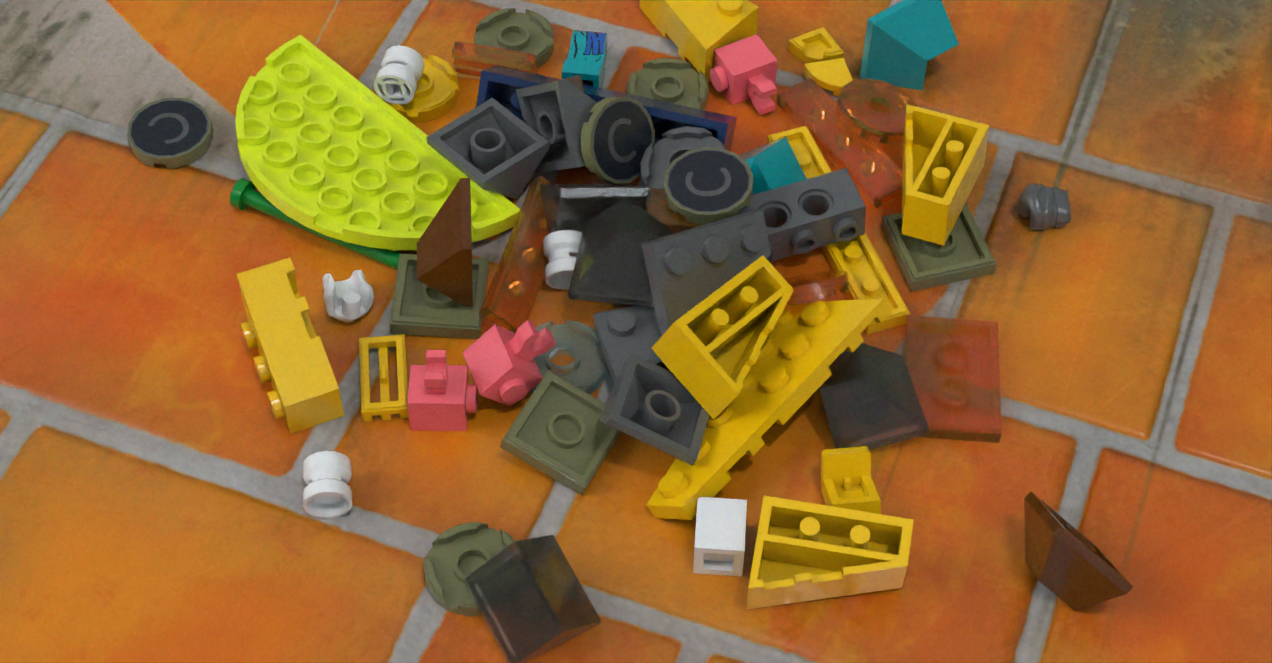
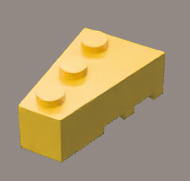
[639,0,759,82]
[902,104,989,246]
[651,255,794,420]
[236,257,344,434]
[746,495,914,610]

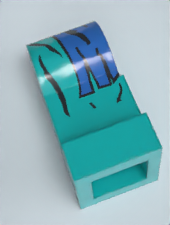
[562,30,608,88]

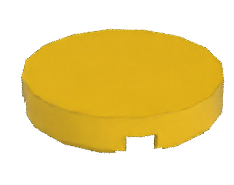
[381,54,459,123]

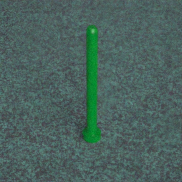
[230,178,414,270]

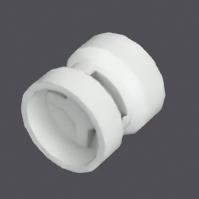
[373,45,425,105]
[543,230,590,290]
[303,451,352,518]

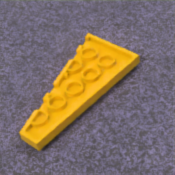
[646,298,891,520]

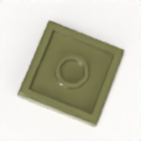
[881,203,996,292]
[390,253,489,339]
[500,370,621,495]

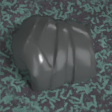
[1018,183,1071,231]

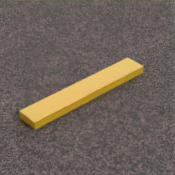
[767,126,910,334]

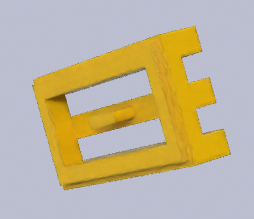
[359,334,409,422]

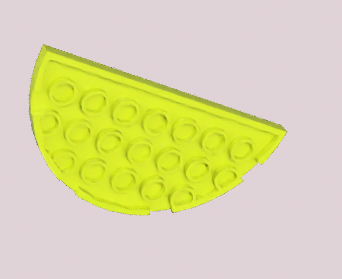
[235,34,522,251]

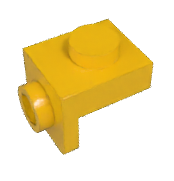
[821,446,881,514]

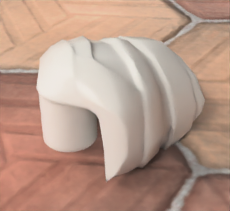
[322,270,374,323]

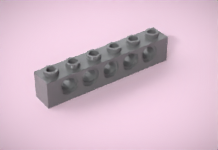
[594,168,866,308]

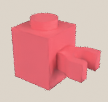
[710,34,777,115]
[463,320,556,407]
[407,350,478,431]

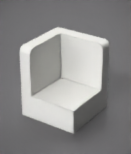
[693,497,747,576]

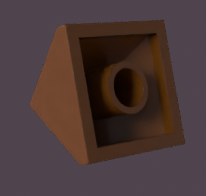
[417,178,473,306]
[1024,491,1133,611]

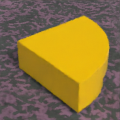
[788,27,844,63]
[803,58,855,97]

